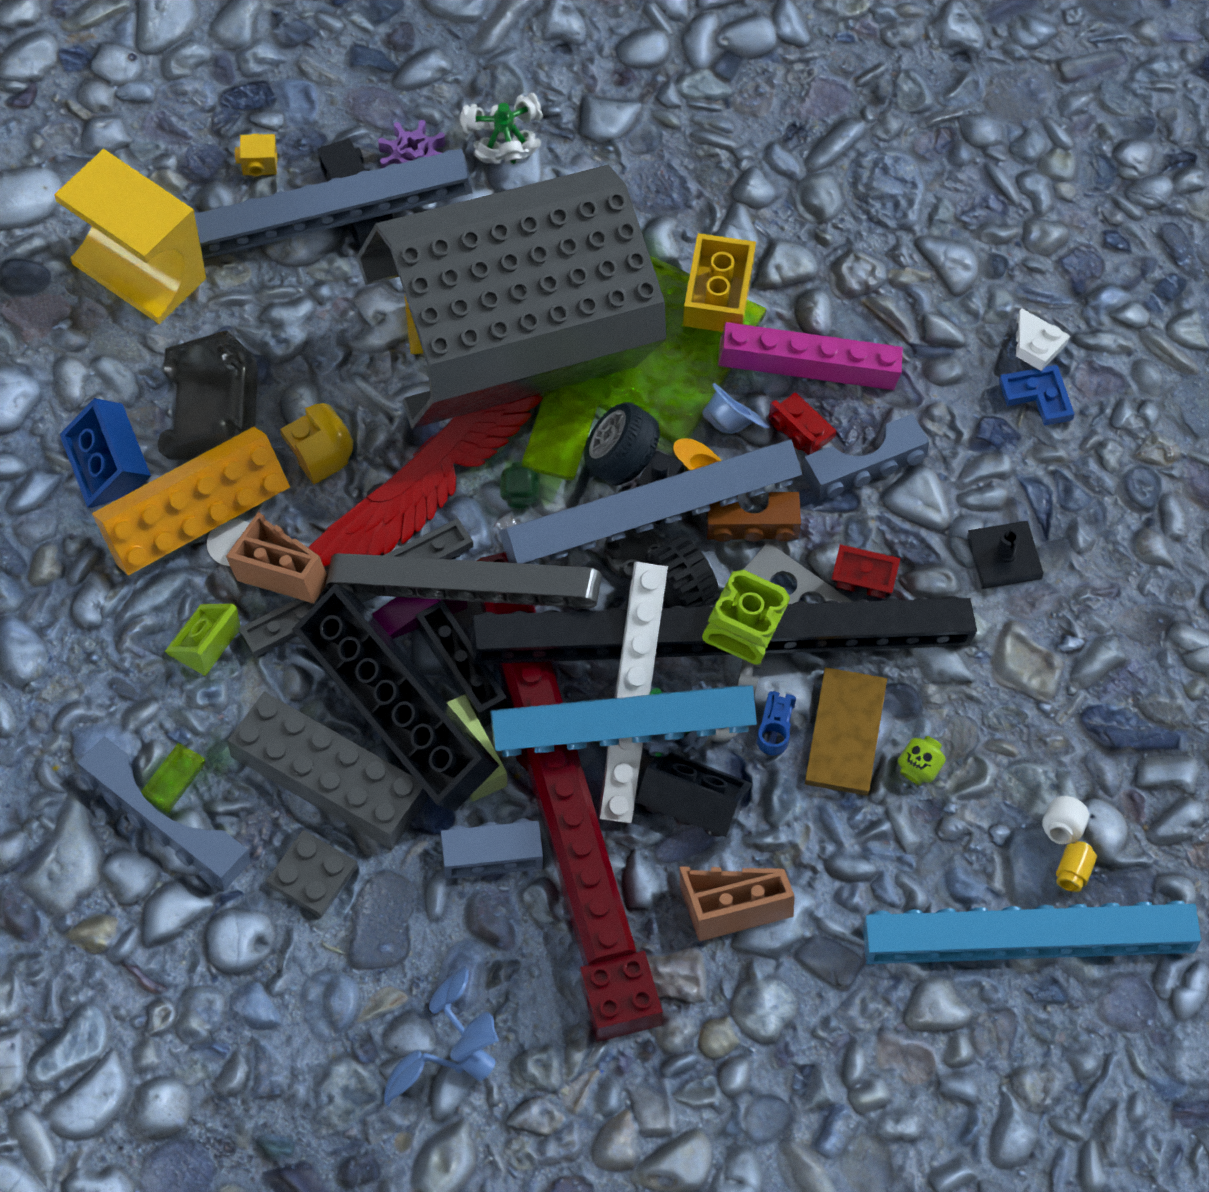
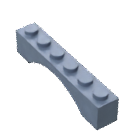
[77,736,251,890]

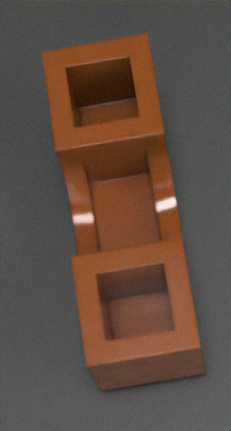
[706,492,801,542]

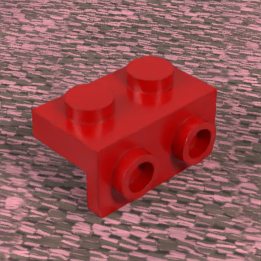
[831,544,901,599]

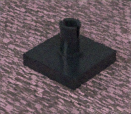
[967,520,1044,589]

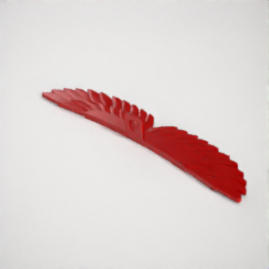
[308,394,542,566]

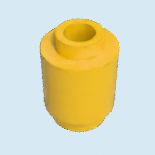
[1056,841,1097,892]

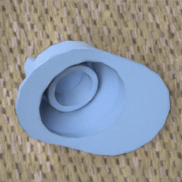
[702,383,771,434]

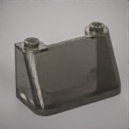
[158,330,258,460]

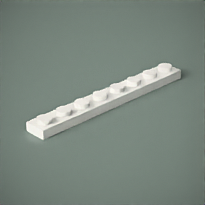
[598,562,668,823]

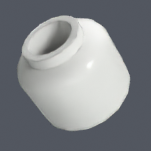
[1042,796,1089,844]

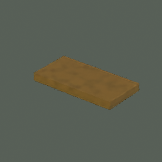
[804,667,887,796]

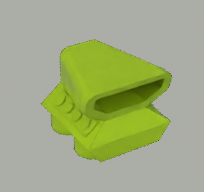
[702,569,791,665]

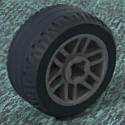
[584,402,660,486]

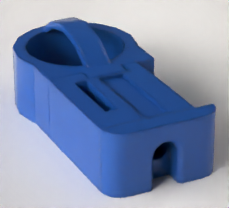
[757,691,796,755]

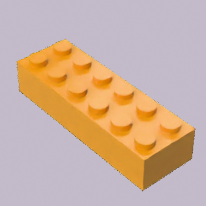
[92,427,290,576]

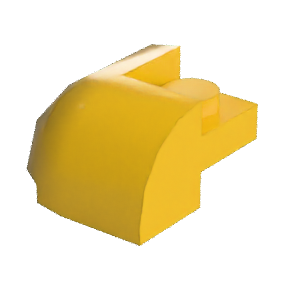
[280,403,353,485]

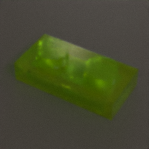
[141,743,206,813]

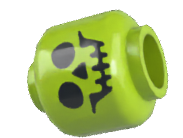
[898,736,946,786]

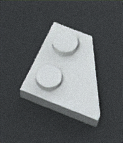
[1016,309,1070,371]

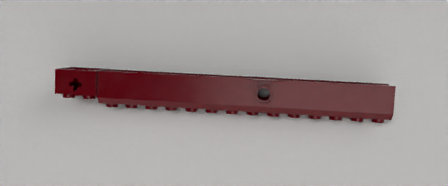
[477,552,663,1042]

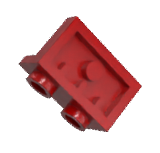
[768,392,837,455]

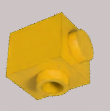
[235,133,277,176]

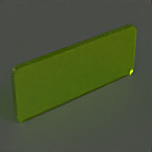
[522,376,606,481]

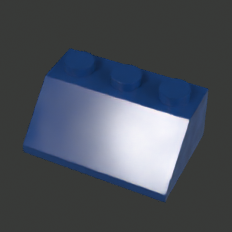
[59,398,151,508]

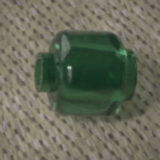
[500,462,540,509]

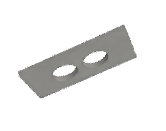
[744,542,853,604]

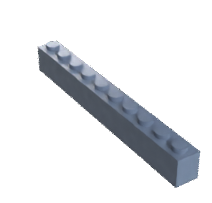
[194,149,473,259]
[499,439,802,565]

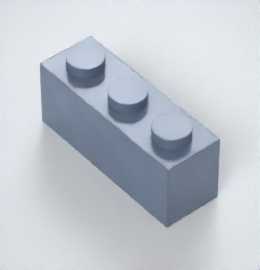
[441,819,543,880]

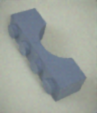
[802,414,929,500]

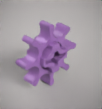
[378,120,445,168]

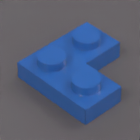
[998,365,1075,426]

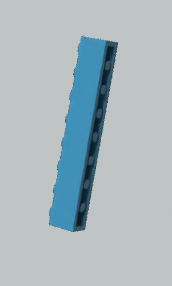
[490,685,757,756]

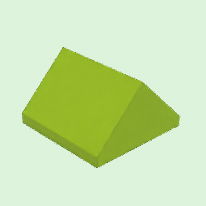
[165,603,241,676]

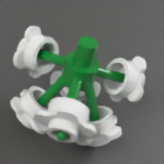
[460,93,543,164]

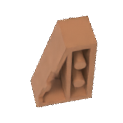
[226,512,327,603]
[679,866,795,942]

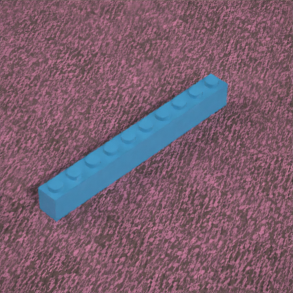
[863,901,1201,964]

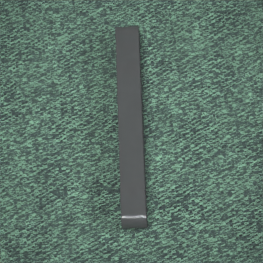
[326,553,602,608]

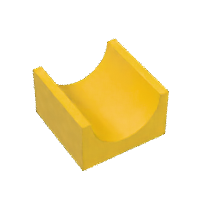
[54,148,206,324]

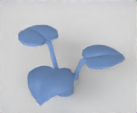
[385,966,499,1107]

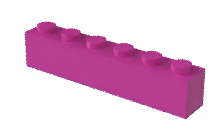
[718,322,903,390]

